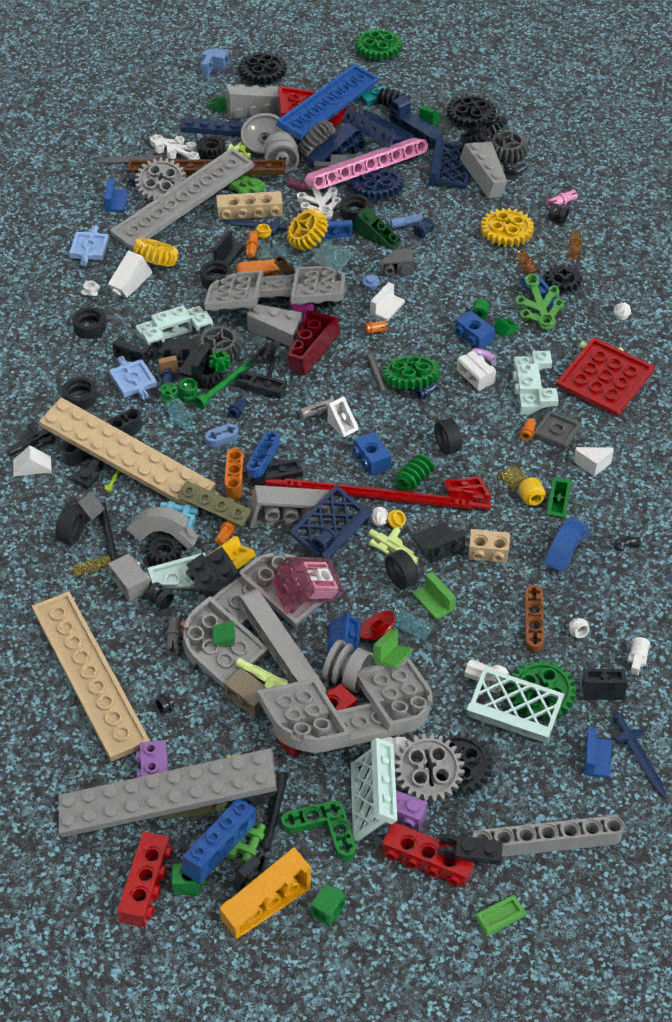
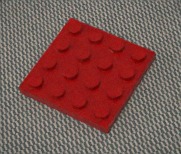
[556,337,655,417]

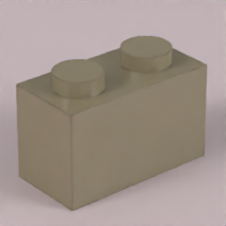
[224,668,267,718]

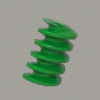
[395,454,435,492]

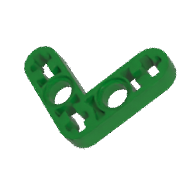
[281,801,356,861]

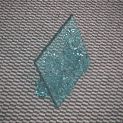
[310,241,354,273]
[256,246,291,263]

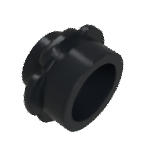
[156,694,174,714]

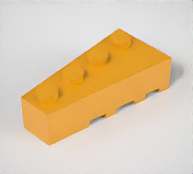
[219,847,311,939]

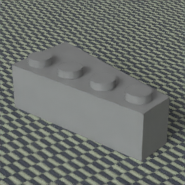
[226,84,280,120]
[460,142,507,198]
[248,485,331,528]

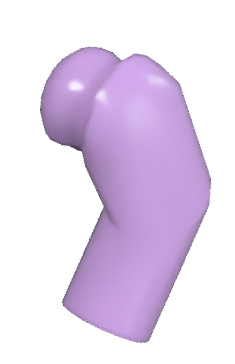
[471,348,497,364]

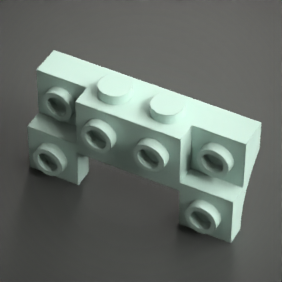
[136,305,213,345]
[513,351,558,414]

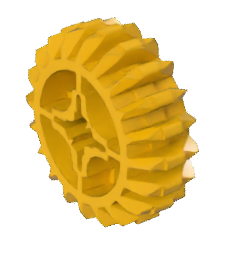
[286,208,329,251]
[133,238,178,267]

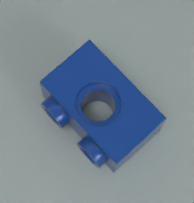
[455,311,495,349]
[353,432,392,476]

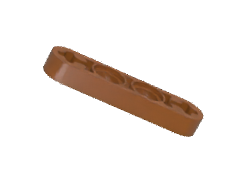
[524,585,544,653]

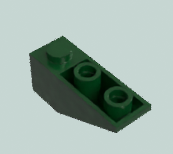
[352,207,402,250]

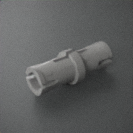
[299,398,335,420]

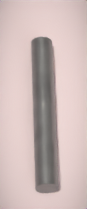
[367,354,388,395]

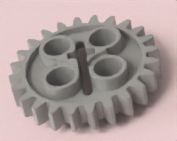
[135,157,186,203]
[394,733,465,804]

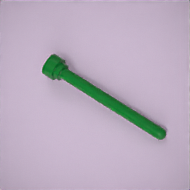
[193,357,256,409]

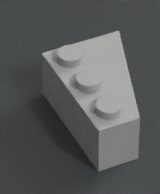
[247,304,302,349]

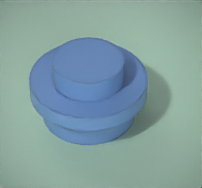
[363,275,379,290]

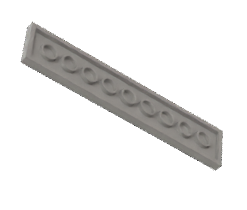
[110,148,254,250]
[59,748,277,838]

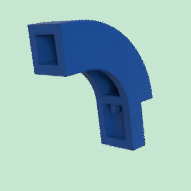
[544,517,591,571]

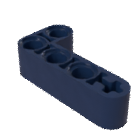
[389,95,443,147]
[307,123,365,168]

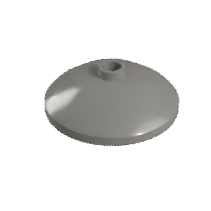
[241,113,287,154]

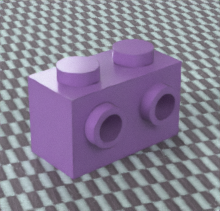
[136,740,168,778]
[395,790,428,832]

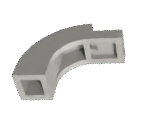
[126,507,199,550]

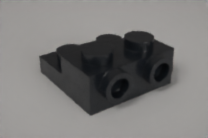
[186,546,242,597]

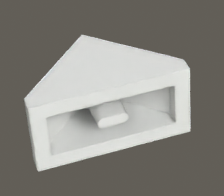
[328,396,359,437]
[13,446,52,476]
[574,447,614,476]

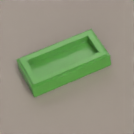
[475,895,526,936]

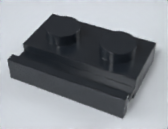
[232,849,268,892]

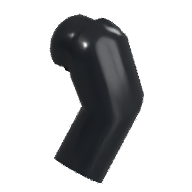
[503,163,527,175]
[614,536,641,551]

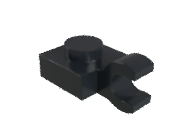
[72,457,104,490]

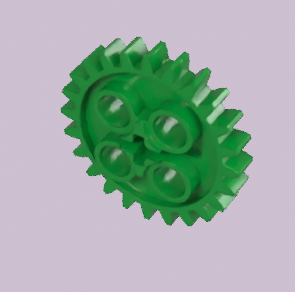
[355,28,402,61]
[382,354,440,390]
[508,658,577,723]

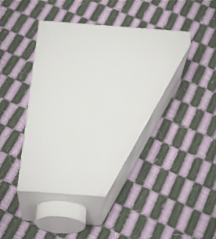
[108,250,152,297]

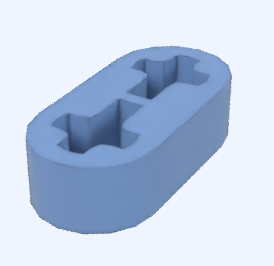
[205,424,239,448]

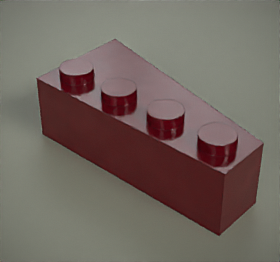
[288,310,340,376]

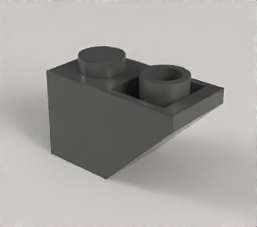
[380,248,414,276]
[61,491,105,523]

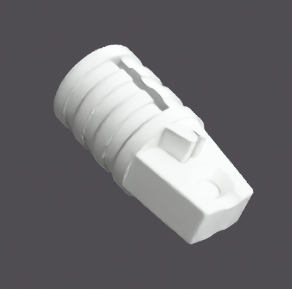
[628,637,650,676]

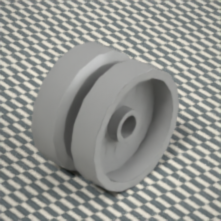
[263,132,299,173]

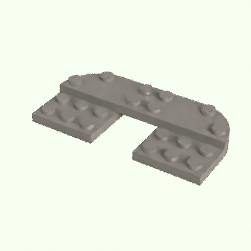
[204,266,346,311]
[182,553,330,688]
[256,658,432,754]

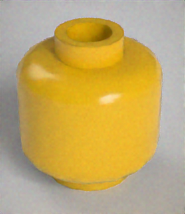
[518,477,546,505]

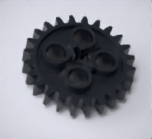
[239,51,287,85]
[447,94,496,129]
[460,114,508,146]
[425,731,493,798]

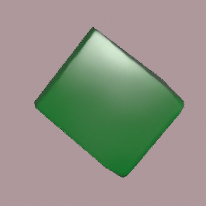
[206,96,227,113]
[493,318,520,338]
[212,621,235,646]

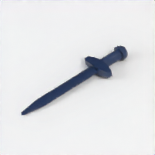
[221,217,290,235]
[612,712,666,798]

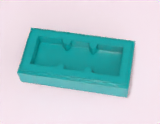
[359,85,386,106]

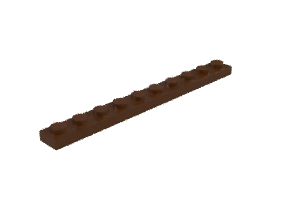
[127,159,286,175]

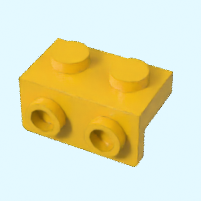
[207,536,256,569]

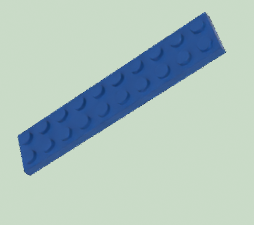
[276,64,379,141]

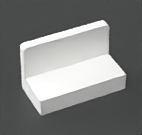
[370,282,405,321]

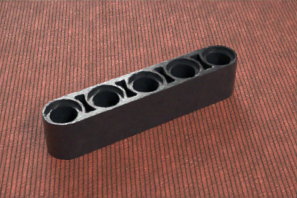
[62,408,142,466]

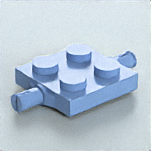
[69,225,109,266]
[109,356,157,400]

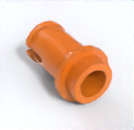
[364,320,388,335]
[520,418,536,441]

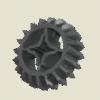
[298,120,336,158]
[488,129,529,164]
[195,324,242,362]

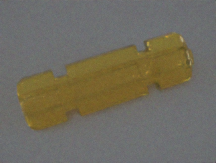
[72,555,111,576]

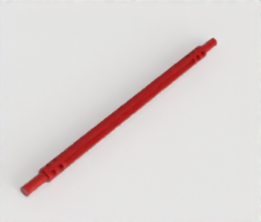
[265,478,491,510]

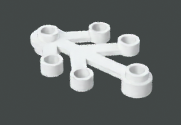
[150,134,200,160]
[297,180,341,219]

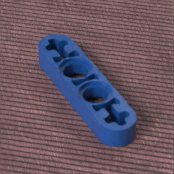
[246,431,280,478]

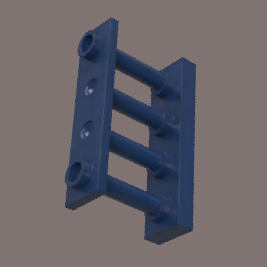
[342,107,414,147]

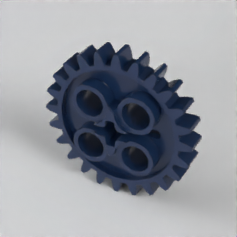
[352,168,404,201]

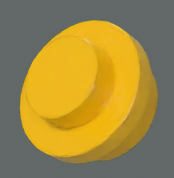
[255,224,272,239]
[387,510,406,528]

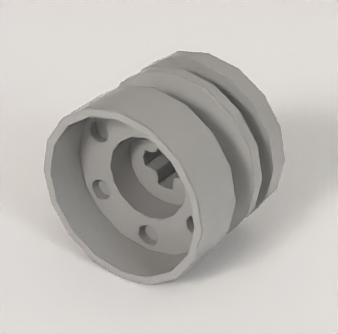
[322,640,373,693]

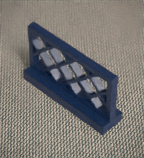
[427,135,469,190]
[289,485,373,564]

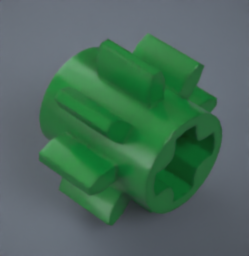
[209,350,231,372]

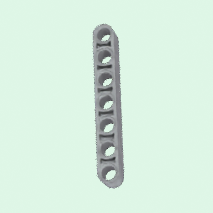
[237,589,327,694]
[472,816,624,857]

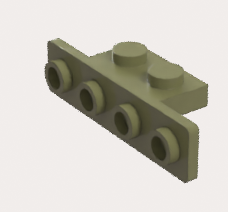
[178,481,251,527]

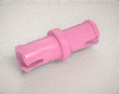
[546,190,578,209]

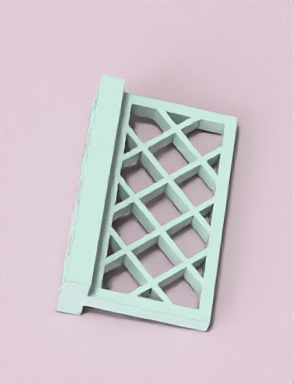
[467,667,564,744]
[351,738,397,841]

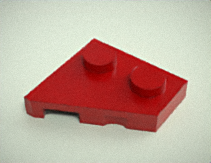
[444,477,491,502]

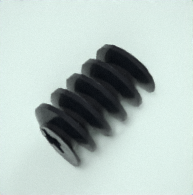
[377,87,411,108]

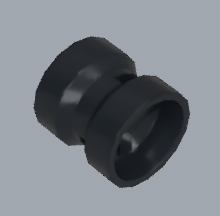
[548,203,569,223]
[146,582,174,610]

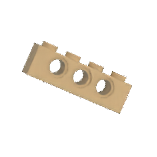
[216,191,283,220]

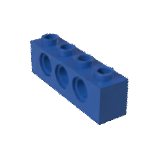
[182,799,256,884]

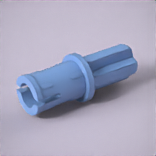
[390,214,423,229]

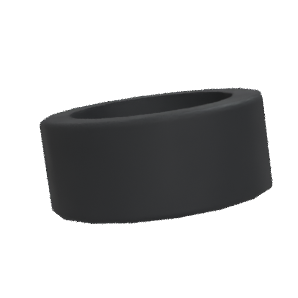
[340,194,371,222]
[200,260,232,289]
[72,307,106,339]
[62,377,98,410]
[434,418,462,455]
[56,506,85,545]
[385,549,419,589]

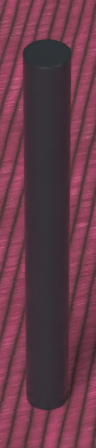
[100,502,118,562]
[261,772,289,852]

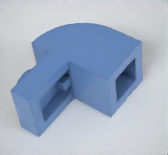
[200,48,229,77]

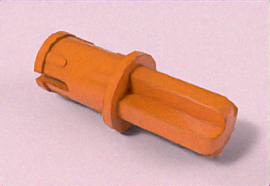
[245,231,259,259]
[215,520,237,546]

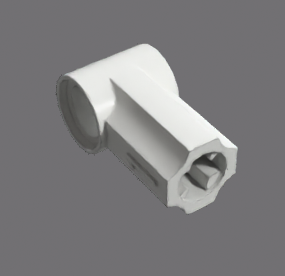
[464,659,509,693]

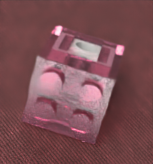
[271,557,345,614]

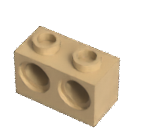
[468,529,510,563]

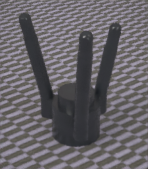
[246,343,277,377]

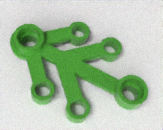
[516,274,564,330]

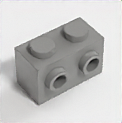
[108,553,151,602]

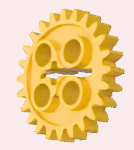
[481,208,534,248]

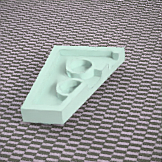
[147,553,206,589]

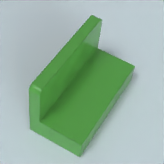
[413,572,456,620]
[373,629,412,668]

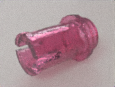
[287,176,308,192]

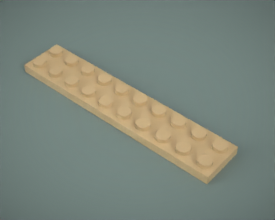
[39,397,216,508]
[32,592,150,762]

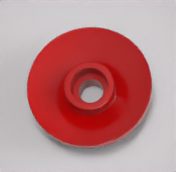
[360,611,396,641]

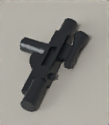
[7,423,56,457]

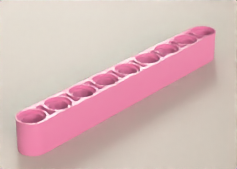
[305,138,428,189]

